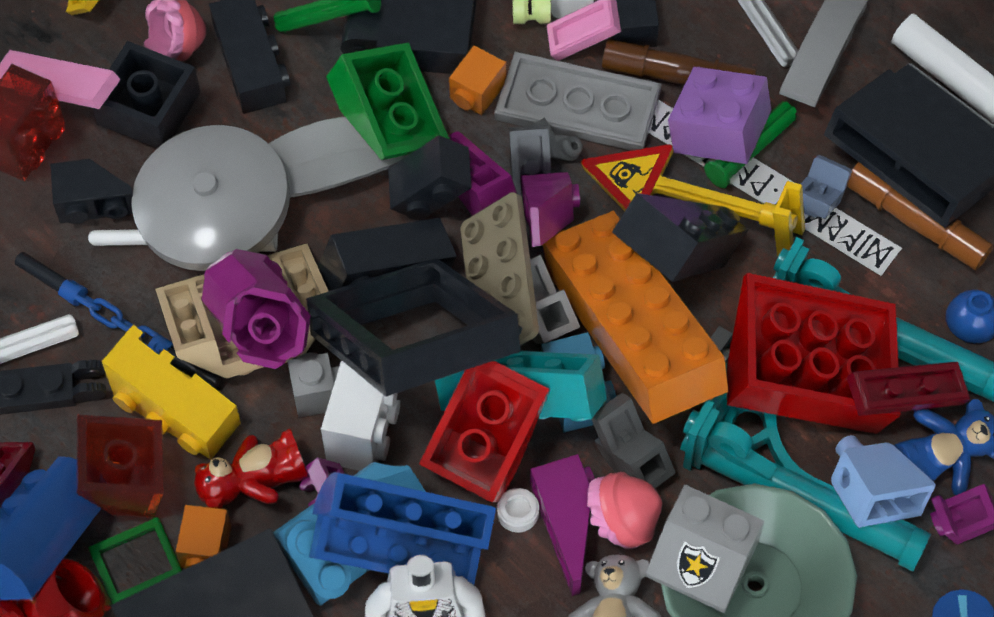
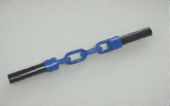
[15,252,222,389]

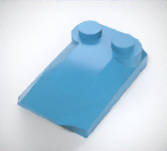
[273,462,426,606]

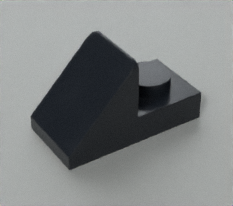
[509,125,551,201]

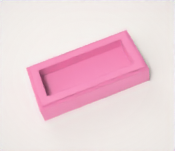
[547,0,621,61]

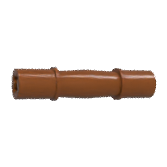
[846,162,994,271]

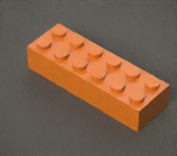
[543,210,728,424]

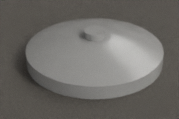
[132,125,290,271]

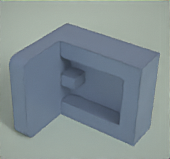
[800,155,852,219]

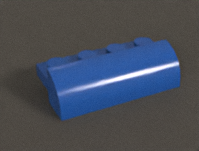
[0,456,111,600]
[309,472,496,585]

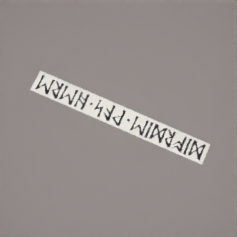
[649,100,902,276]

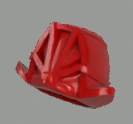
[16,559,112,617]

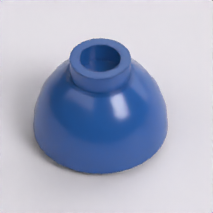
[946,290,994,343]

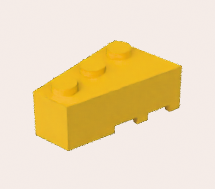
[102,325,241,460]

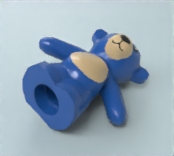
[894,399,994,495]

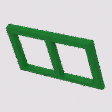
[88,517,182,604]

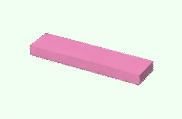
[0,50,120,109]

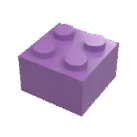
[668,67,771,164]

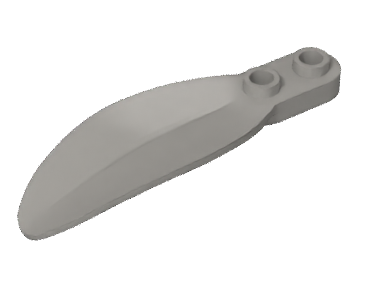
[269,117,408,197]

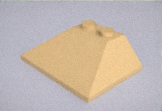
[155,244,328,378]

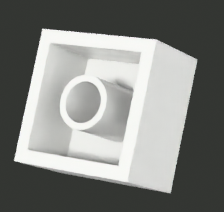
[321,360,400,471]

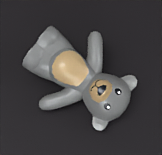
[568,555,661,617]

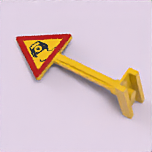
[581,144,805,256]

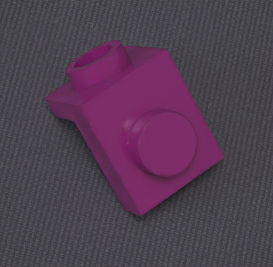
[930,484,994,545]

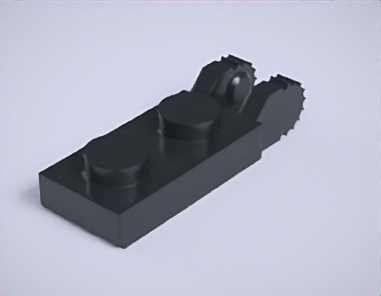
[0,359,106,415]

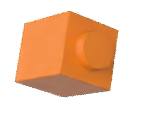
[449,46,506,116]
[175,505,232,569]

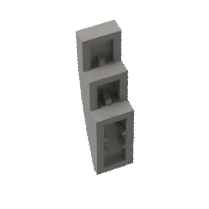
[779,0,868,107]

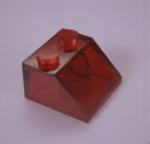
[77,415,163,517]

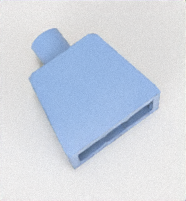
[831,435,936,527]

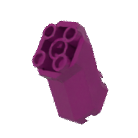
[202,249,311,369]

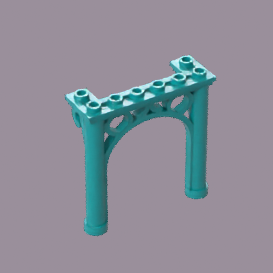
[680,237,994,572]

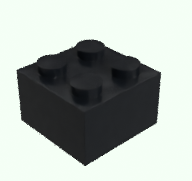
[92,41,201,148]

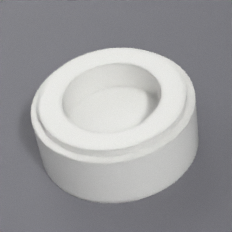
[497,488,539,532]

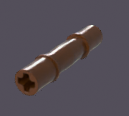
[602,39,757,85]

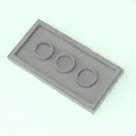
[495,52,661,151]

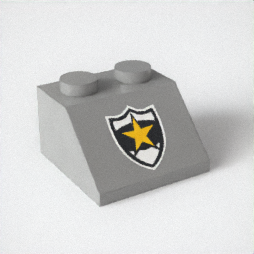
[645,485,764,613]

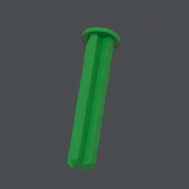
[273,0,381,32]
[704,101,797,188]

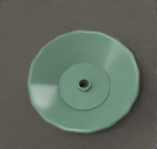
[661,484,857,617]

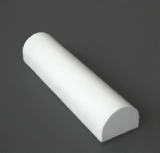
[892,13,994,124]

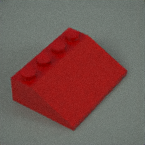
[727,273,901,434]

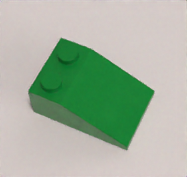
[326,42,449,160]

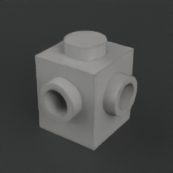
[287,353,339,418]

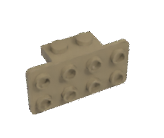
[461,192,539,346]

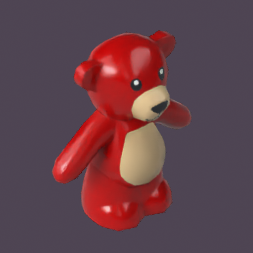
[194,428,308,509]

